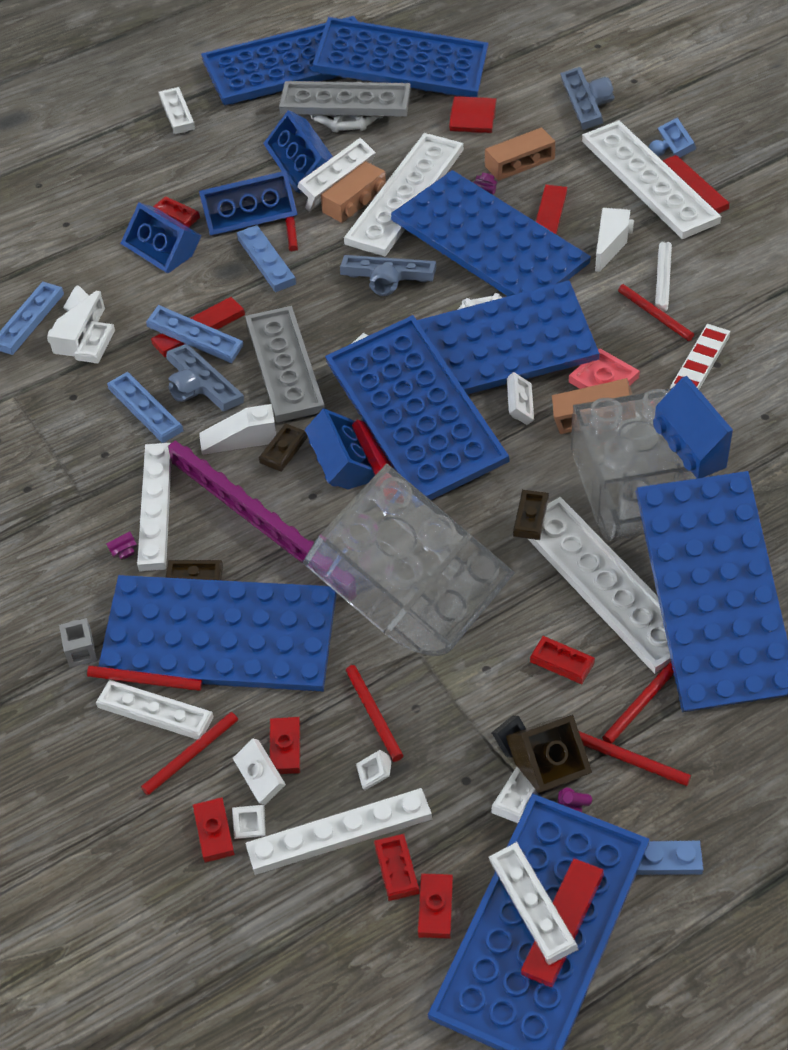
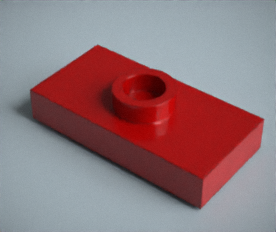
[153,196,200,228]
[530,636,595,684]
[270,717,300,774]
[193,797,235,863]
[374,834,420,901]
[418,873,453,939]

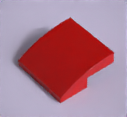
[449,96,497,133]

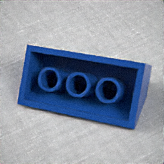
[263,110,333,193]
[199,170,298,236]

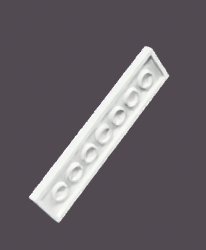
[582,120,721,239]
[344,133,463,257]
[528,497,671,674]

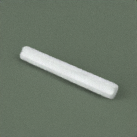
[655,242,672,312]

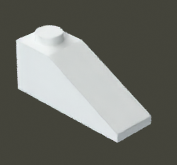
[595,208,634,272]
[47,291,105,357]
[199,404,276,455]

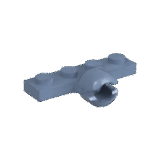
[560,67,614,130]
[340,255,436,296]
[167,344,244,412]

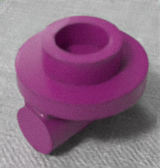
[473,172,498,195]
[106,531,138,560]
[558,787,592,812]

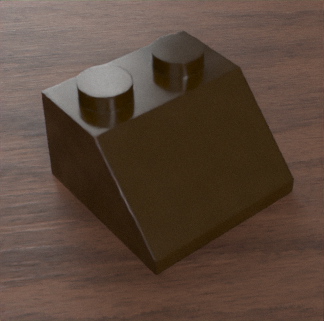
[506,715,592,792]

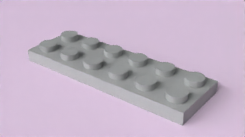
[279,81,411,117]
[245,306,325,423]

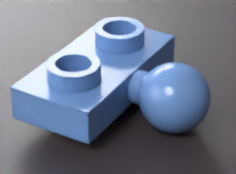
[648,118,696,158]

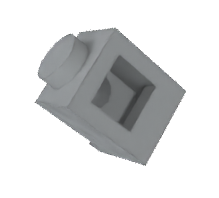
[59,618,98,668]

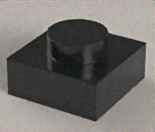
[491,715,526,758]

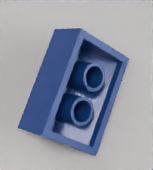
[120,202,202,273]
[653,376,733,478]
[305,408,377,489]

